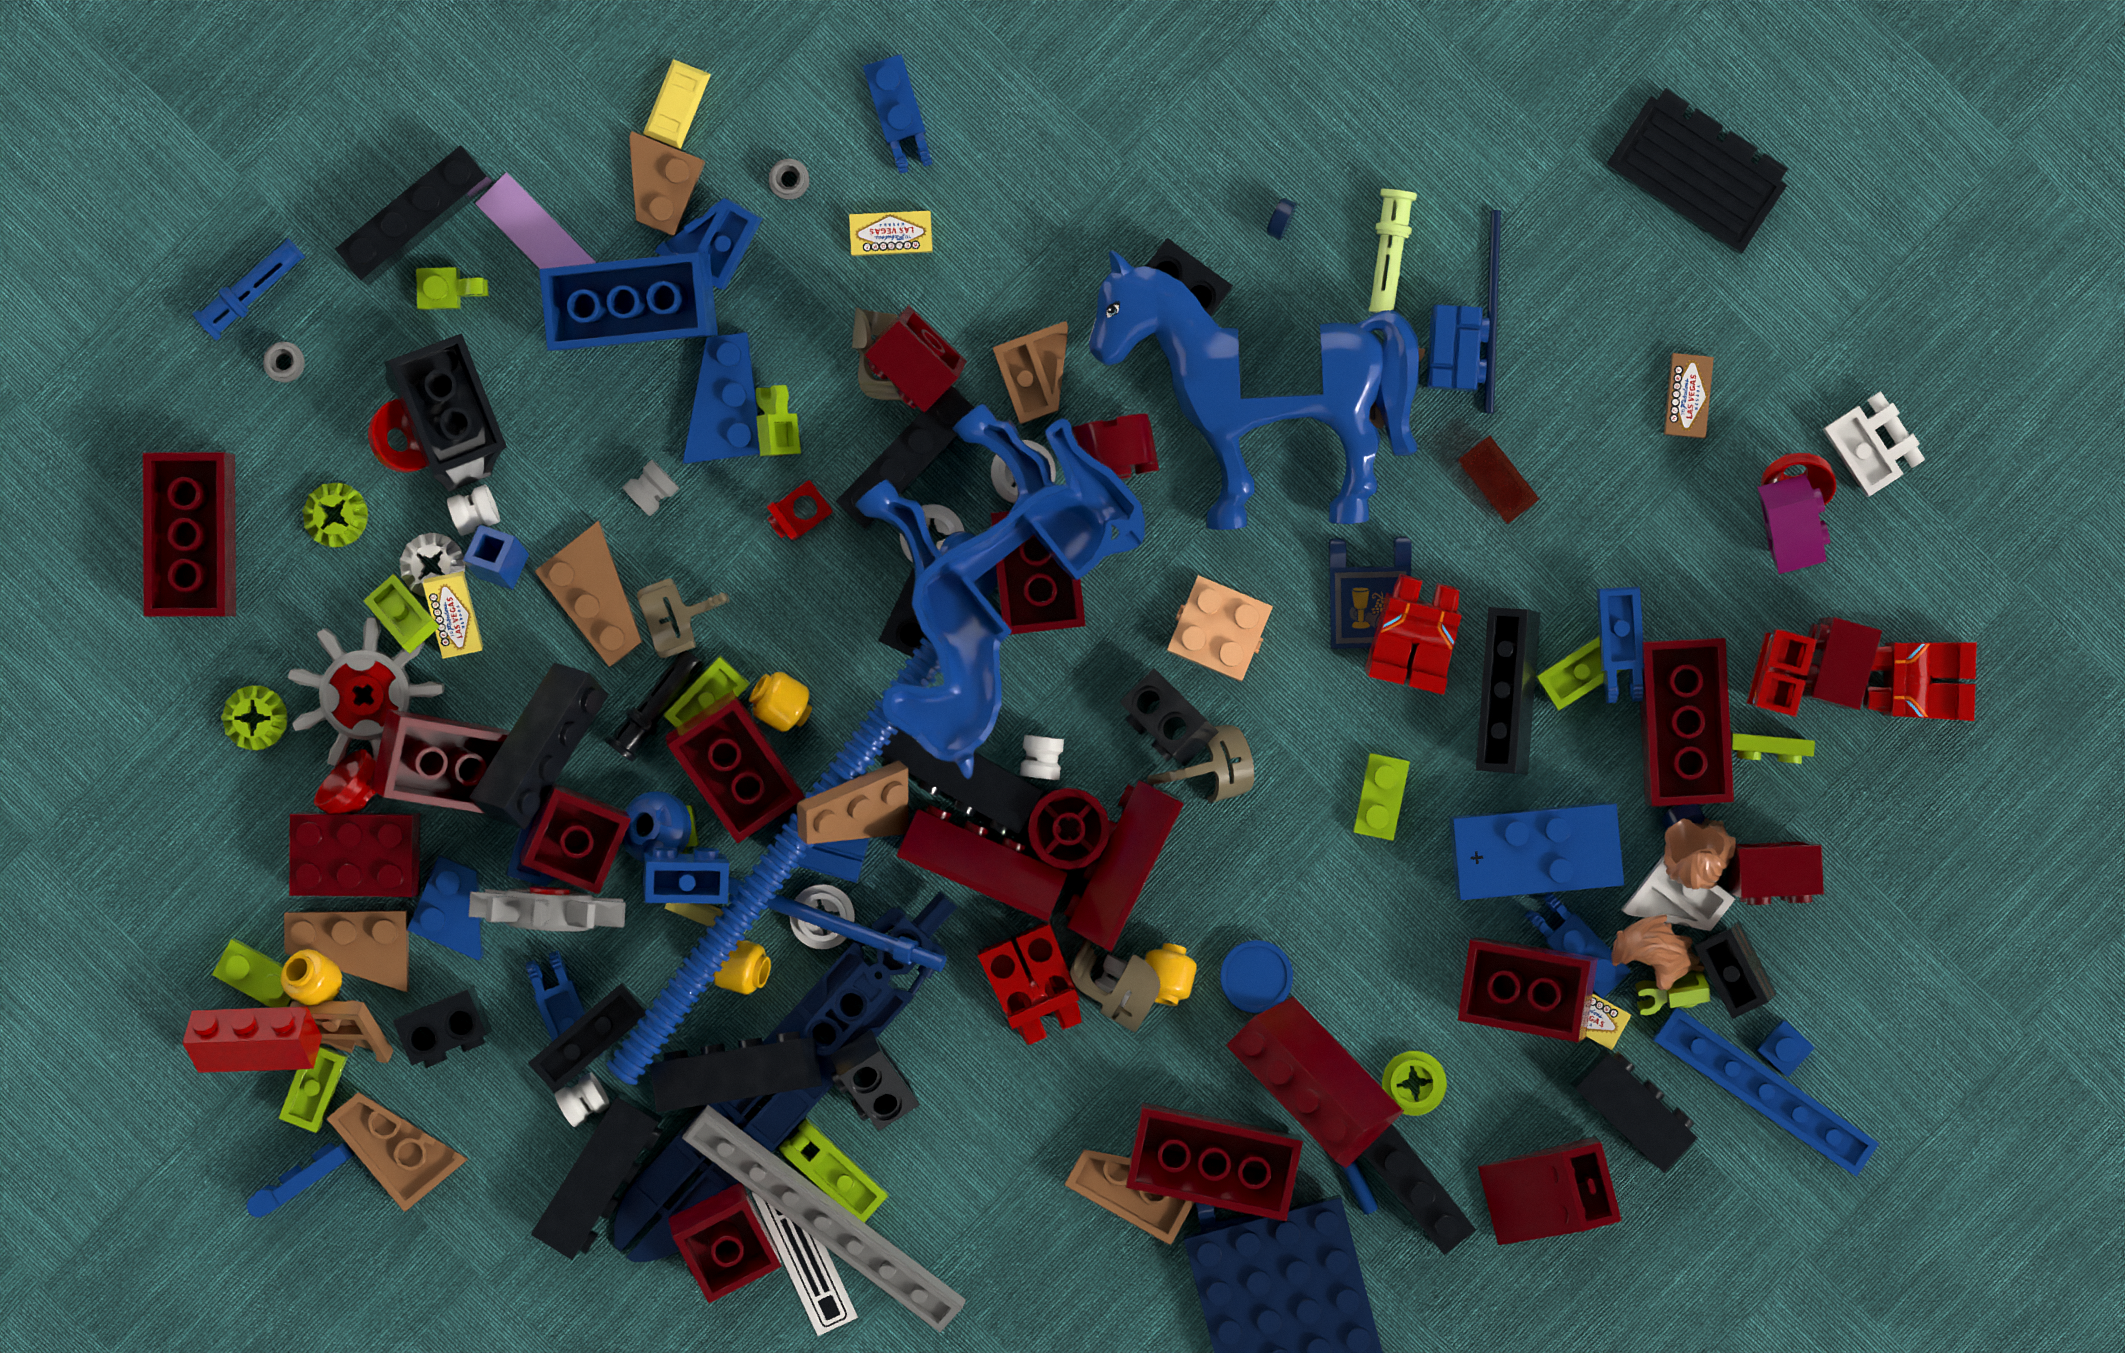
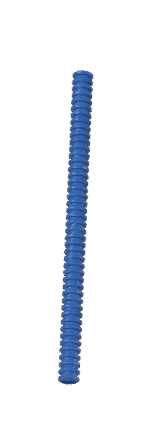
[606,638,942,1085]

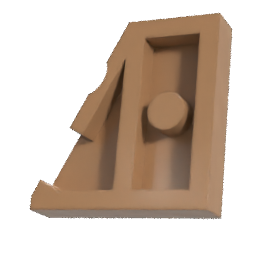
[629,131,706,237]
[992,321,1068,425]
[290,1000,393,1063]

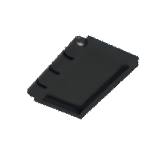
[1605,88,1788,255]

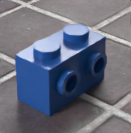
[642,847,729,904]

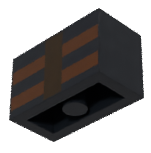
[1694,921,1777,1019]

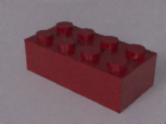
[143,452,236,617]
[1640,638,1734,806]

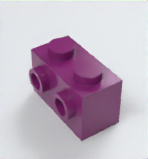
[1757,474,1830,574]

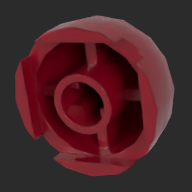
[1028,787,1110,869]

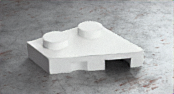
[1621,854,1735,931]

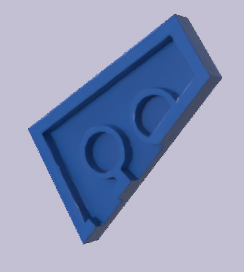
[682,332,760,464]

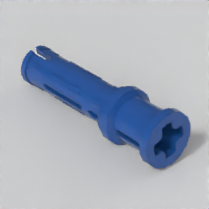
[192,238,305,341]

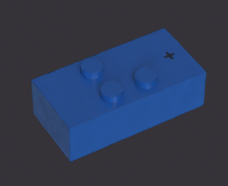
[539,252,718,351]
[1449,802,1624,900]

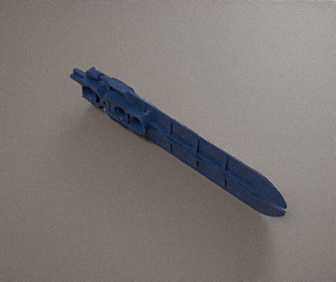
[614,891,958,1262]

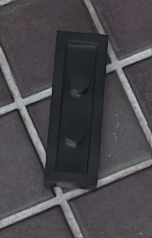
[528,982,646,1094]

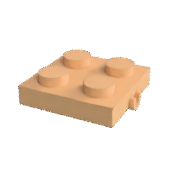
[1167,575,1273,682]

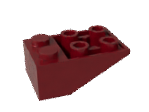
[1477,1136,1622,1246]

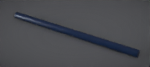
[1484,210,1501,414]

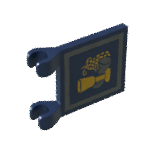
[1328,537,1412,649]

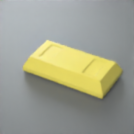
[643,59,711,150]

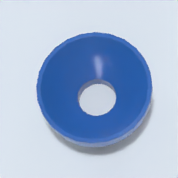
[622,791,691,863]

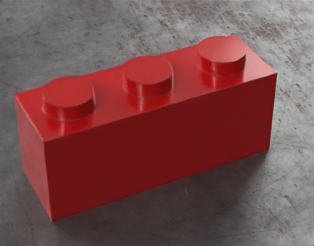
[182,1006,322,1073]

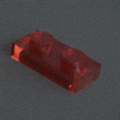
[1456,435,1540,525]

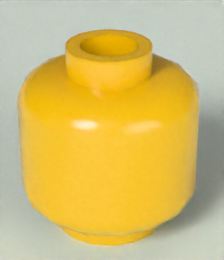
[749,672,812,732]
[713,940,771,995]
[1145,943,1197,1006]
[281,949,342,1006]

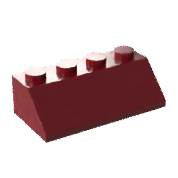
[1064,779,1184,952]
[896,804,1068,921]
[1226,996,1404,1168]
[1126,1102,1303,1221]

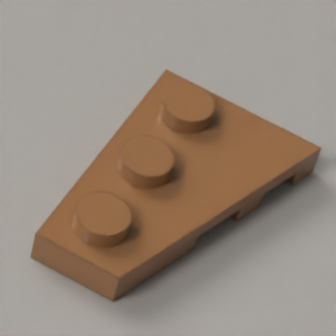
[535,521,643,667]
[797,760,908,844]
[284,910,410,992]
[326,1092,468,1212]
[1064,1149,1194,1245]

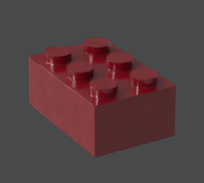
[990,511,1086,635]
[665,690,805,844]
[371,709,510,814]
[289,812,420,897]
[1457,937,1598,1042]

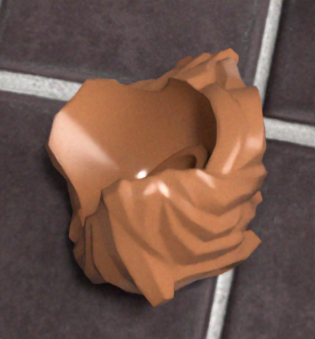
[1664,818,1736,890]
[1611,914,1705,990]

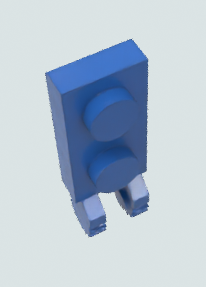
[863,54,933,174]
[1597,586,1643,703]
[1524,892,1631,999]
[525,950,604,1057]
[246,1141,355,1218]

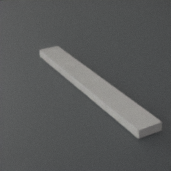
[682,1105,966,1332]

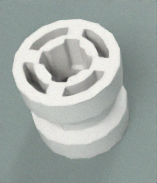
[447,484,500,536]
[1020,735,1064,780]
[555,1072,611,1127]

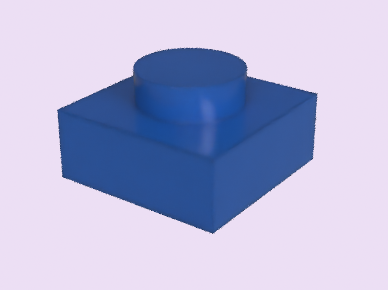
[1755,1019,1815,1078]

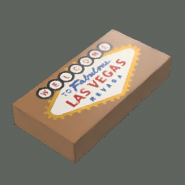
[1663,353,1714,439]

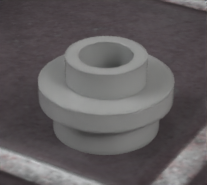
[769,159,810,200]
[263,342,305,383]

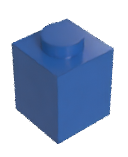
[463,525,529,590]

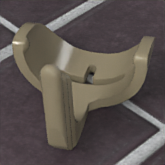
[852,307,902,400]
[637,578,730,658]
[1147,725,1254,803]
[1070,939,1160,1033]

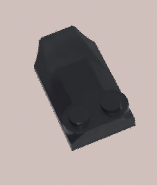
[384,333,507,492]

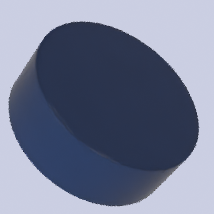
[1266,198,1298,241]
[1662,804,1705,831]

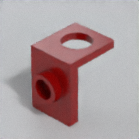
[767,480,833,541]

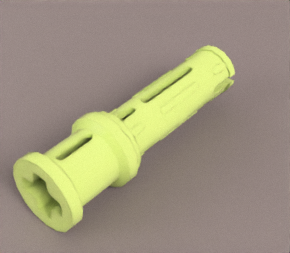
[1368,189,1417,313]

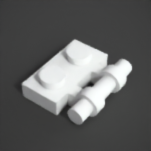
[1822,391,1925,497]

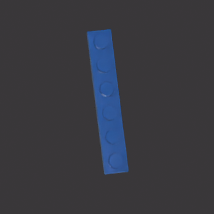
[1652,1007,1880,1177]

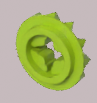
[302,483,368,547]
[221,685,287,750]
[1381,1050,1447,1116]

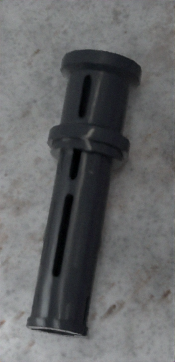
[604,650,704,762]

